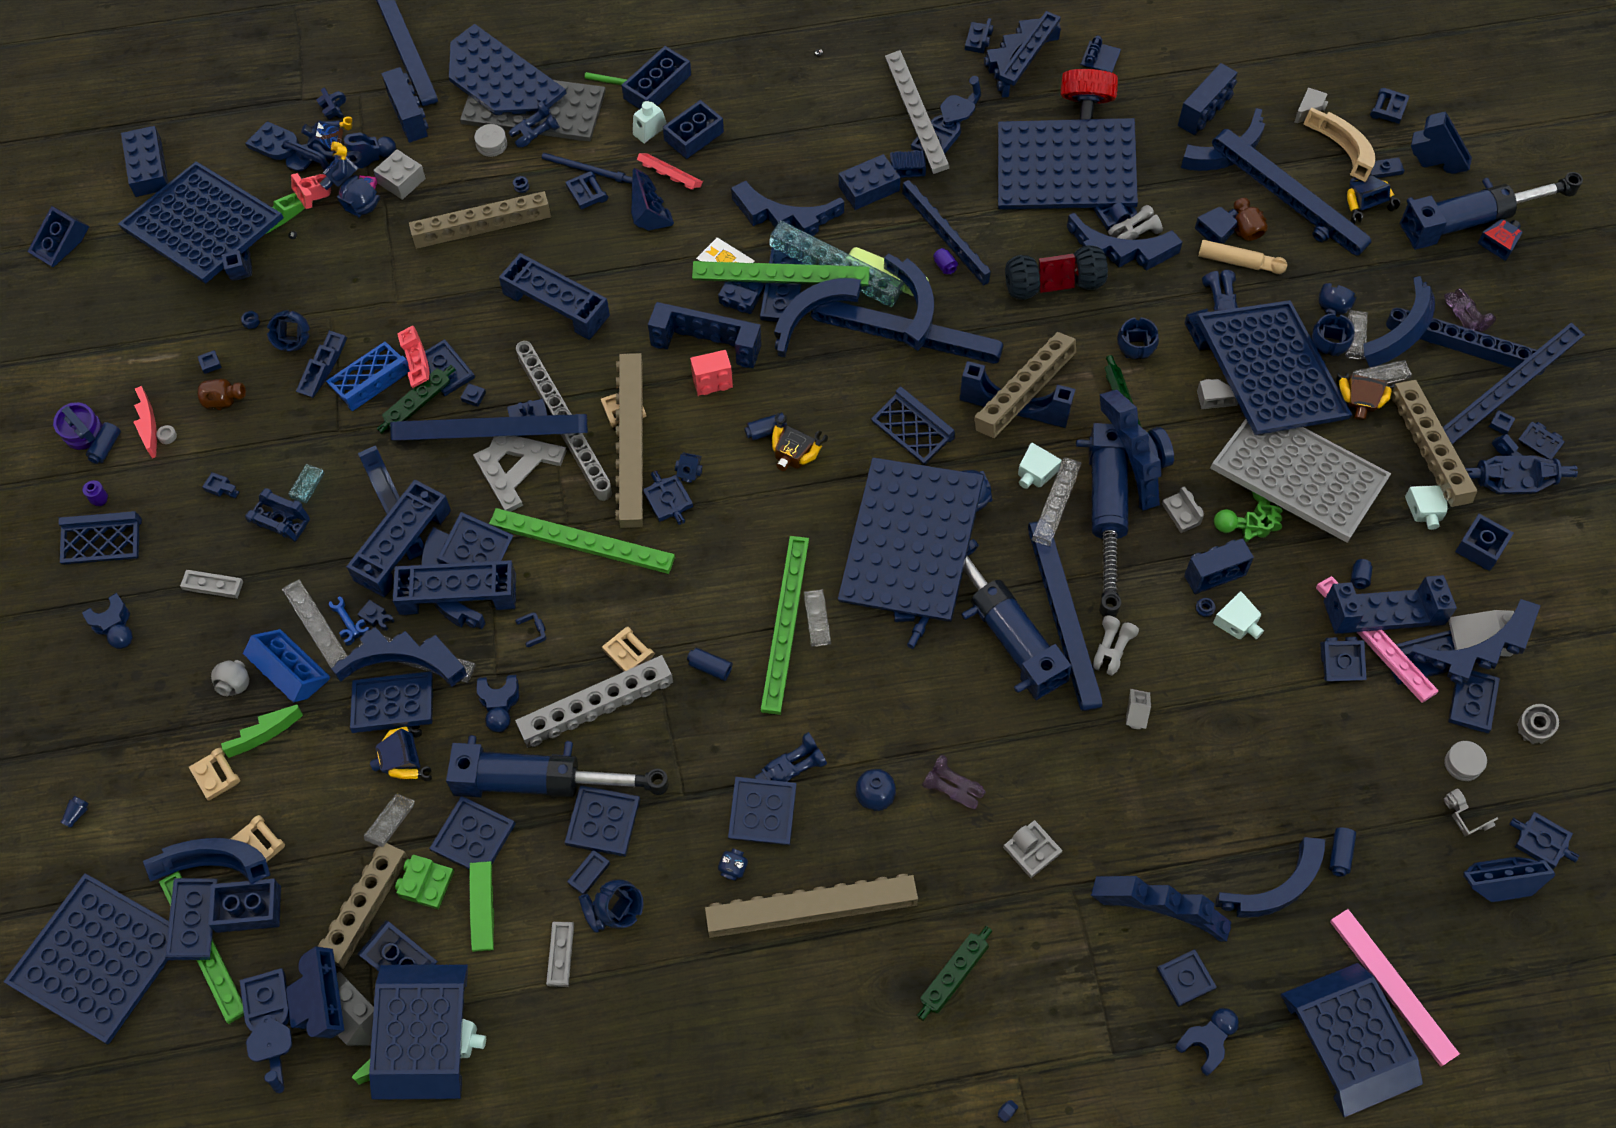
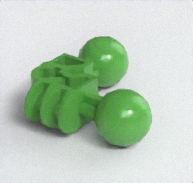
[1214,492,1282,541]

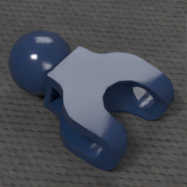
[344,133,396,169]
[82,593,133,649]
[477,675,519,733]
[1175,1008,1239,1076]

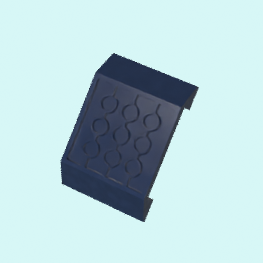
[1281,963,1423,1118]
[369,965,468,1100]

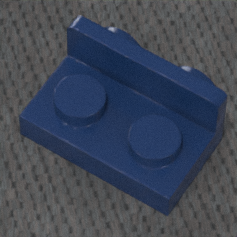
[965,18,993,53]
[1518,422,1565,460]

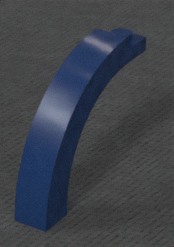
[1181,108,1266,171]
[221,248,252,281]
[884,253,934,351]
[1363,276,1435,368]
[774,278,862,357]
[358,445,424,560]
[422,528,486,629]
[1215,837,1325,918]
[143,838,270,883]

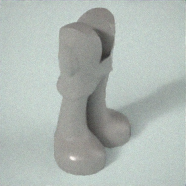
[1108,205,1163,240]
[1093,616,1139,676]

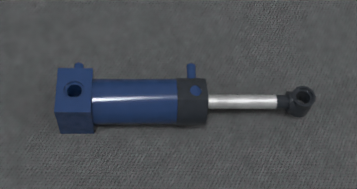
[1400,172,1583,250]
[961,556,1071,700]
[446,735,669,798]

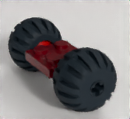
[1005,245,1108,300]

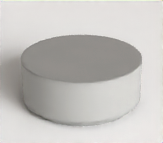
[156,425,177,444]

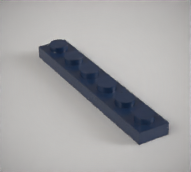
[999,11,1061,86]

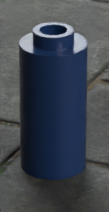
[744,412,787,441]
[86,422,121,464]
[687,648,733,681]
[1329,827,1356,877]

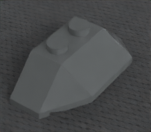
[337,971,374,1046]

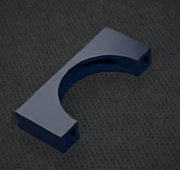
[960,361,1075,428]

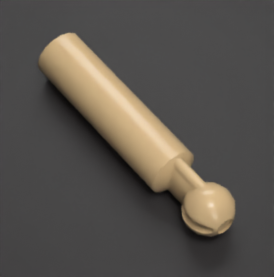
[1198,240,1287,274]

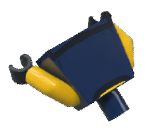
[1347,175,1401,224]
[370,725,432,781]

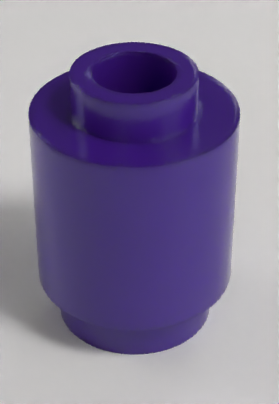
[933,248,958,274]
[83,480,108,506]

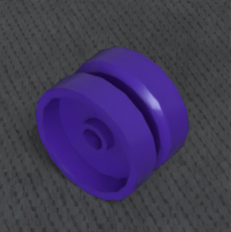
[53,402,102,450]

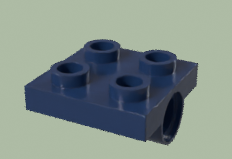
[1093,203,1137,231]

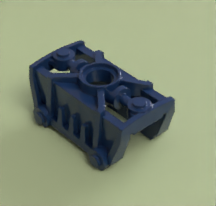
[245,488,310,542]

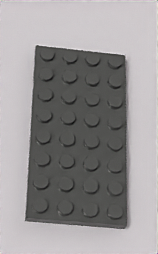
[460,80,606,142]

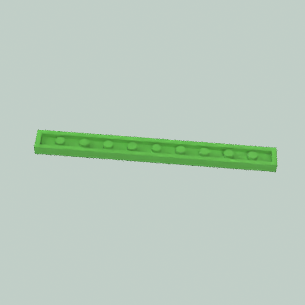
[692,261,870,286]
[489,508,675,574]
[761,536,809,715]

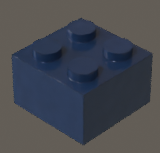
[1455,514,1514,571]

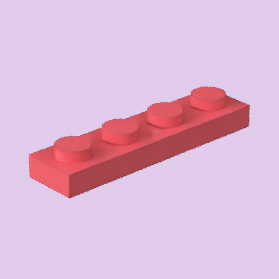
[637,153,703,190]

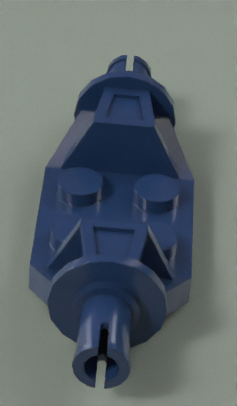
[1465,455,1578,494]

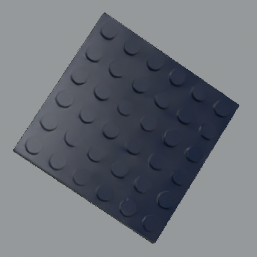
[4,873,169,1045]

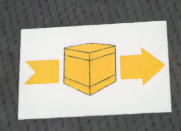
[696,238,754,263]

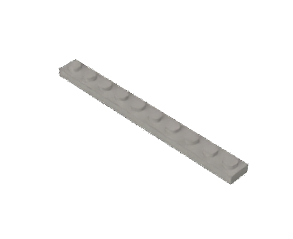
[885,50,949,174]

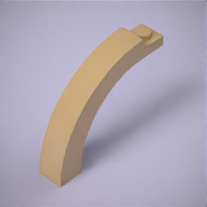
[1303,108,1375,182]

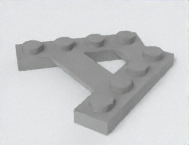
[473,436,567,512]

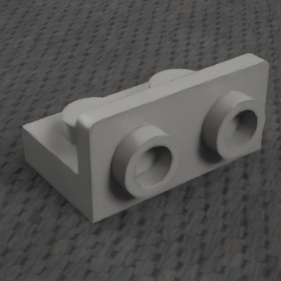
[1162,487,1204,533]

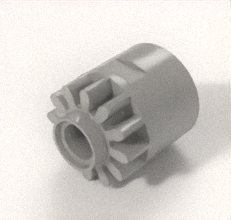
[1517,704,1559,744]

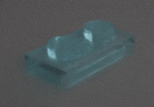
[288,464,324,504]

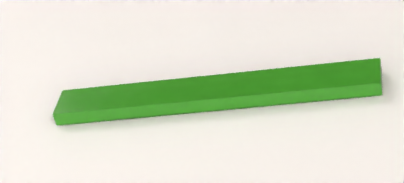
[159,871,244,1024]

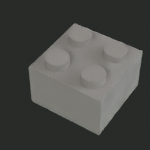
[373,150,426,200]

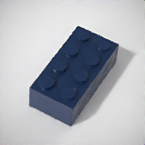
[621,46,691,109]
[1178,63,1238,135]
[381,67,429,143]
[121,126,168,197]

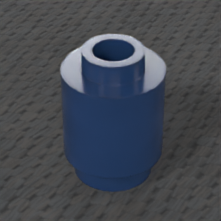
[1350,559,1373,589]

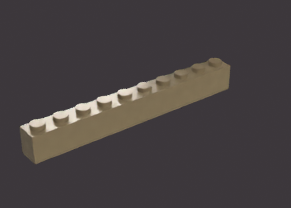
[616,353,643,528]
[705,874,918,938]

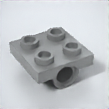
[1003,820,1062,878]

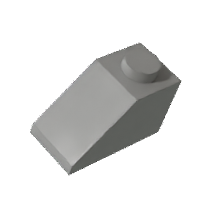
[1294,88,1328,123]
[1197,379,1238,409]
[1126,689,1151,729]

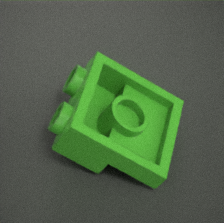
[395,854,454,910]

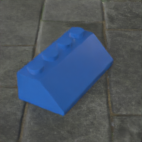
[243,629,330,703]

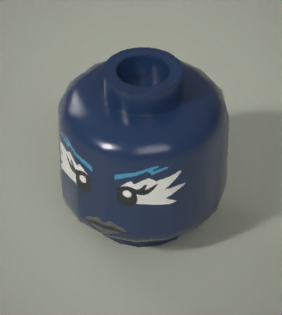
[718,848,748,881]

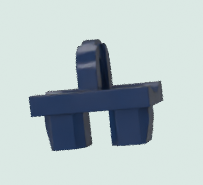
[316,87,346,120]

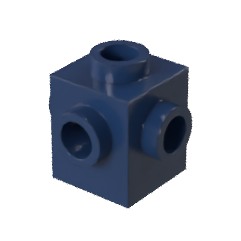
[675,452,703,482]

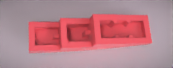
[134,386,157,459]

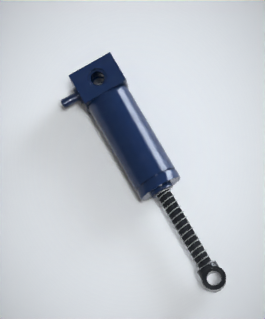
[1076,423,1129,617]

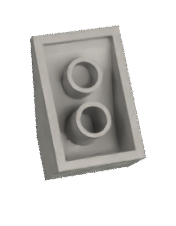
[1448,610,1514,656]

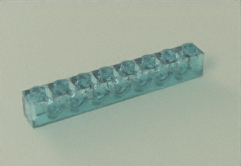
[769,221,904,307]

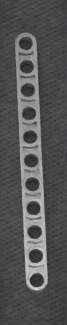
[516,341,612,501]

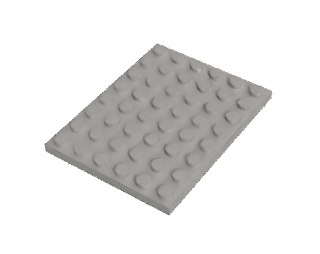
[1210,419,1391,543]

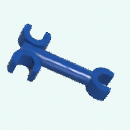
[329,596,370,646]

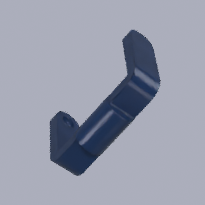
[515,612,546,647]

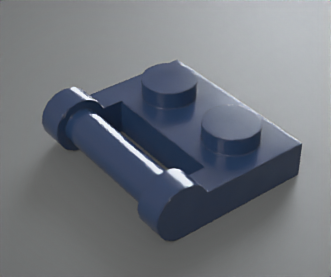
[1370,88,1410,124]
[565,172,608,209]

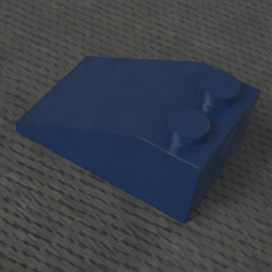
[27,206,89,267]
[357,921,438,972]

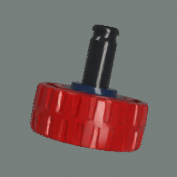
[1061,69,1118,120]

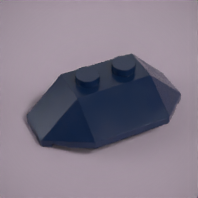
[1463,857,1555,902]

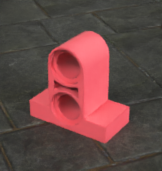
[291,173,331,209]

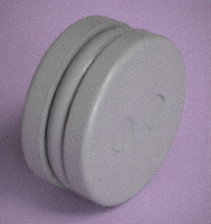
[474,124,507,157]
[1445,741,1487,781]

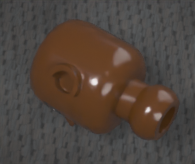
[1233,197,1268,241]
[197,379,246,410]

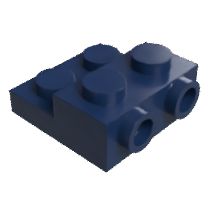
[718,281,765,314]
[1320,637,1367,681]

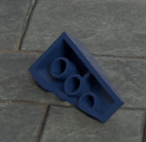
[631,168,674,231]

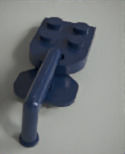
[911,76,981,155]
[245,121,329,175]
[240,968,292,1094]

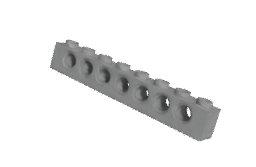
[515,655,673,748]

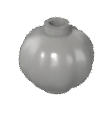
[211,660,249,696]

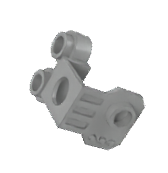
[1444,788,1498,836]

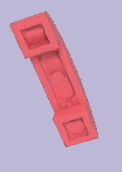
[397,325,430,388]

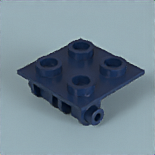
[1080,36,1121,73]

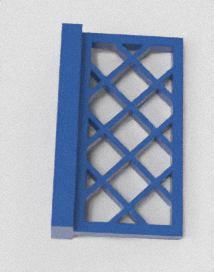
[326,342,410,411]

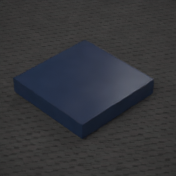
[1157,949,1217,1007]

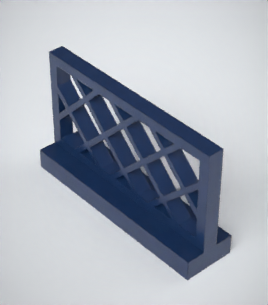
[871,386,955,465]
[59,511,142,564]

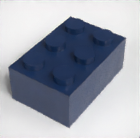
[663,100,724,159]
[839,154,900,210]
[1184,538,1254,595]
[208,879,281,933]

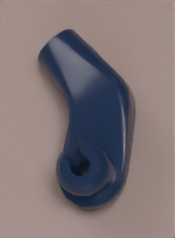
[578,894,606,933]

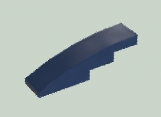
[296,330,347,398]

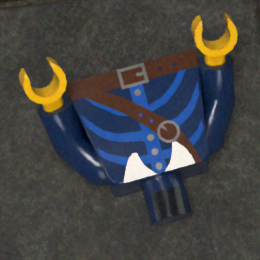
[301,117,352,162]
[320,142,358,190]

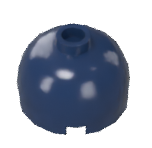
[1319,283,1357,315]
[855,769,896,811]

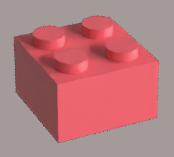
[690,350,733,396]

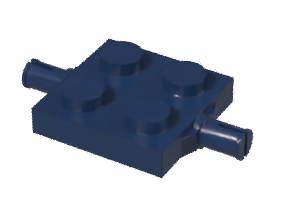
[643,471,693,525]
[1509,812,1580,869]

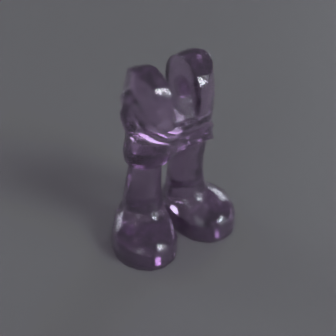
[1444,288,1496,332]
[922,754,986,809]

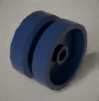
[1148,427,1174,469]

